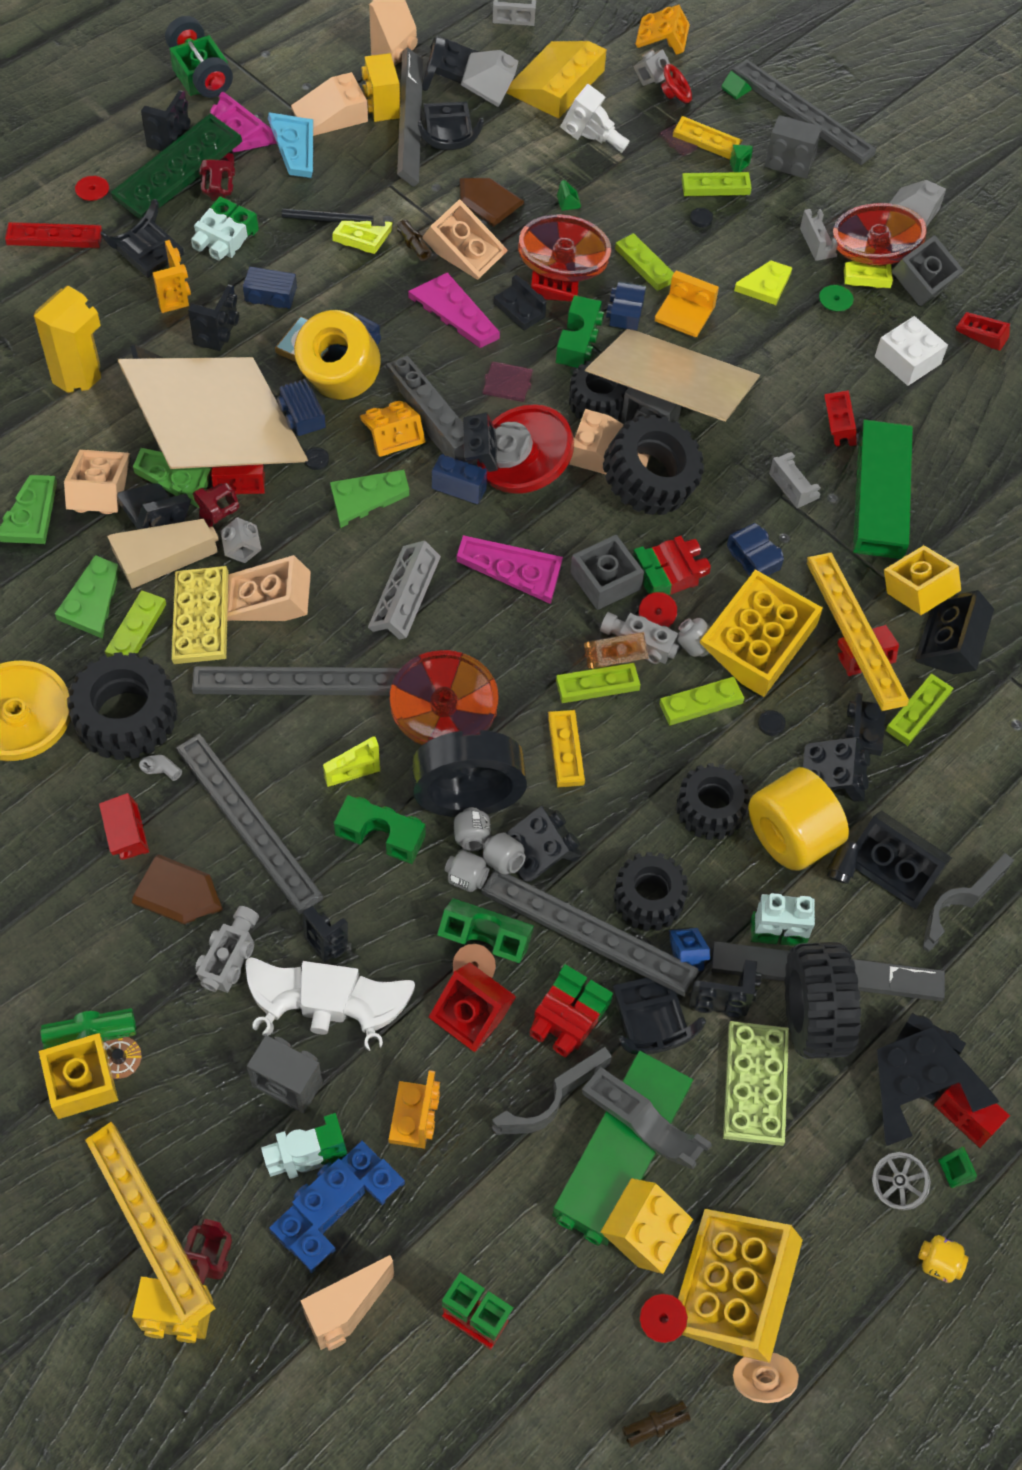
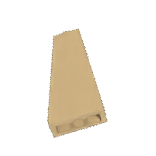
[107,519,219,589]

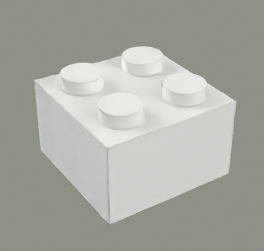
[875,316,948,386]

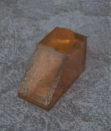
[584,632,649,669]

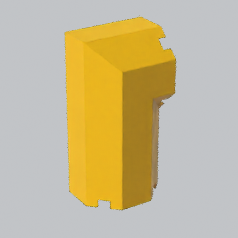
[34,286,101,393]

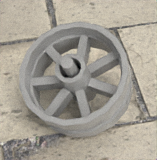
[872,1152,931,1211]

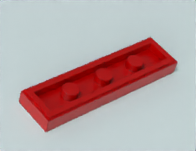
[5,222,102,248]

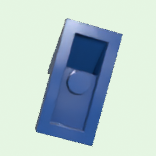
[669,928,710,971]

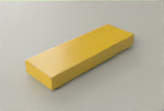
[673,116,742,159]
[548,710,585,787]

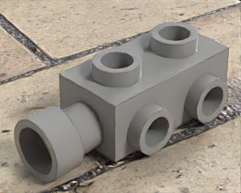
[600,612,679,664]
[195,906,259,993]

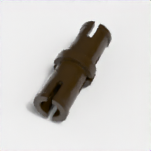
[396,220,432,261]
[622,1400,691,1448]

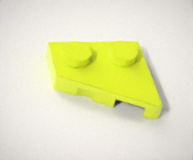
[332,221,393,254]
[844,254,893,288]
[734,261,792,305]
[323,737,380,787]

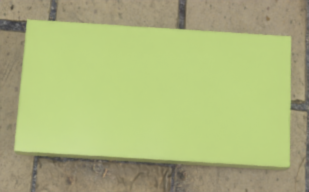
[723,1021,789,1146]

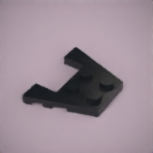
[877,1027,999,1146]

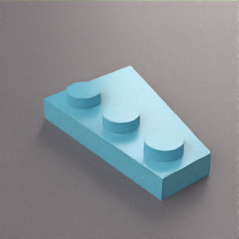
[268,113,313,178]

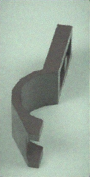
[923,853,1014,952]
[491,1047,612,1135]
[582,1067,712,1170]

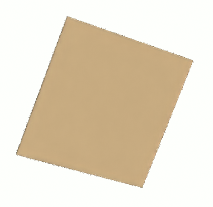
[585,329,760,422]
[118,357,308,469]

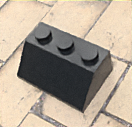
[915,590,994,674]
[855,810,952,909]

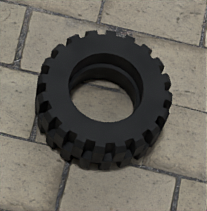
[603,415,704,515]
[67,652,178,760]
[784,942,861,1059]

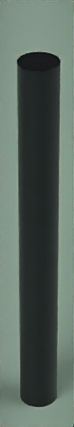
[282,209,374,225]

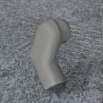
[139,755,182,781]

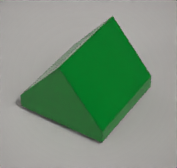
[721,71,752,99]
[730,145,753,172]
[557,180,581,211]
[938,1147,977,1188]

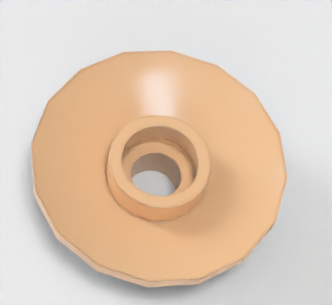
[733,1353,799,1403]

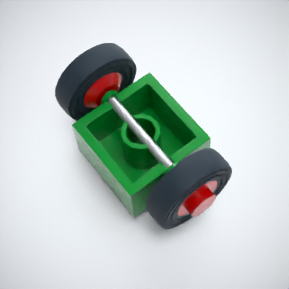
[165,16,233,98]

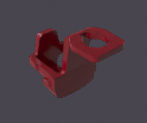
[200,153,235,201]
[193,483,240,528]
[184,1219,232,1285]

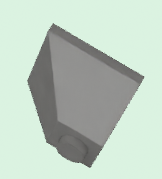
[461,50,518,107]
[884,180,946,230]

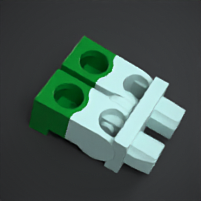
[191,196,259,261]
[751,893,815,946]
[261,1113,347,1179]

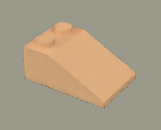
[369,0,418,66]
[291,72,368,136]
[422,199,508,280]
[570,409,651,474]
[64,450,130,514]
[227,555,311,621]
[301,1255,394,1350]

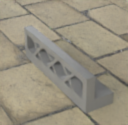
[368,541,441,639]

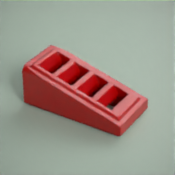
[531,270,579,301]
[956,312,1010,351]

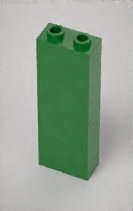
[853,420,913,559]
[552,1051,693,1246]

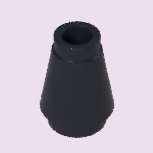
[827,841,859,884]

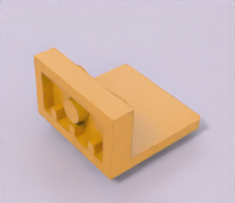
[635,5,690,55]
[153,240,191,313]
[654,270,719,337]
[360,401,426,457]
[389,1070,440,1149]

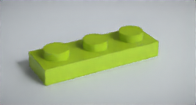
[682,172,752,196]
[615,233,674,291]
[105,590,166,657]
[556,663,640,703]
[886,673,954,746]
[659,677,744,726]

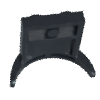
[422,36,478,91]
[418,101,484,150]
[100,199,184,278]
[613,978,706,1055]

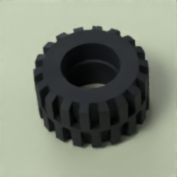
[569,361,629,421]
[676,763,750,840]
[614,852,688,931]

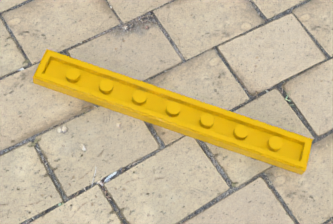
[807,552,909,711]
[85,1122,216,1329]

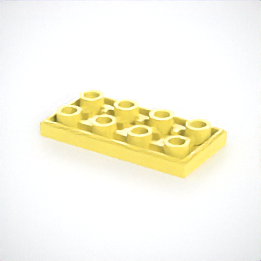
[172,566,228,664]

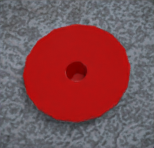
[75,175,109,201]
[639,592,677,628]
[640,1294,688,1343]

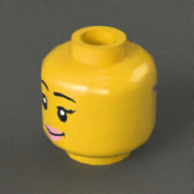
[918,1235,968,1283]

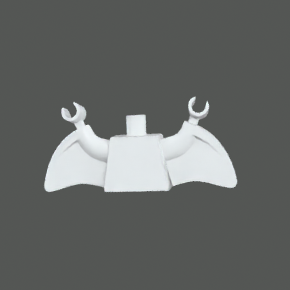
[246,958,415,1051]

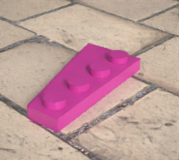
[408,273,500,348]
[457,535,563,604]

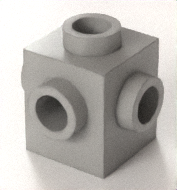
[633,49,670,86]
[221,517,261,563]

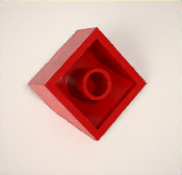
[428,962,516,1052]

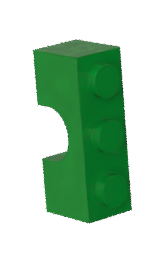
[556,295,604,368]
[334,795,426,864]
[437,898,534,963]

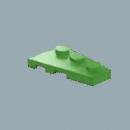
[133,448,212,508]
[330,470,409,528]
[0,475,57,544]
[55,555,120,639]

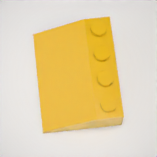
[506,41,607,119]
[700,569,823,697]
[678,1209,803,1363]

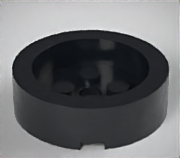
[412,730,527,817]

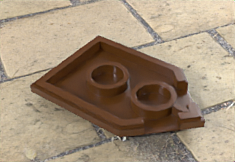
[460,178,524,227]
[132,854,223,924]

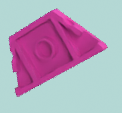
[210,92,277,153]

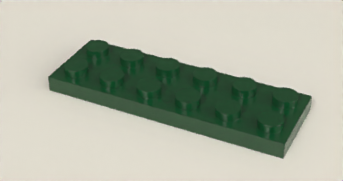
[111,113,243,220]

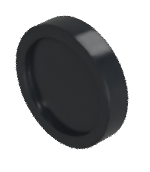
[690,208,713,227]
[305,447,329,470]
[758,710,786,736]

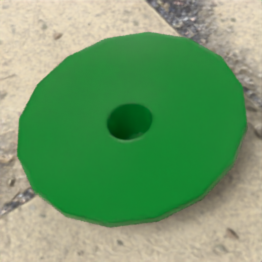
[819,285,854,312]

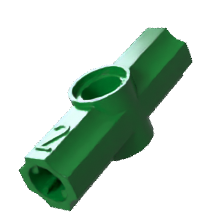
[41,1008,136,1049]

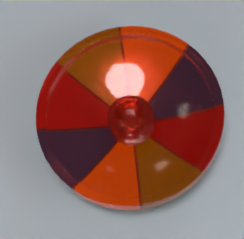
[833,203,926,265]
[518,214,611,282]
[390,650,498,745]

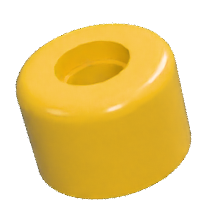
[294,310,381,400]
[748,767,849,871]

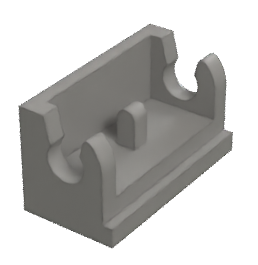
[493,0,536,26]
[800,209,838,261]
[769,452,821,508]

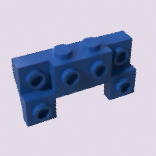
[269,1141,405,1273]

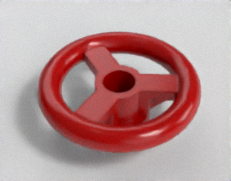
[661,64,692,103]

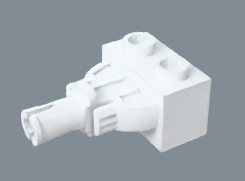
[560,84,630,153]

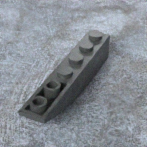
[386,355,478,464]

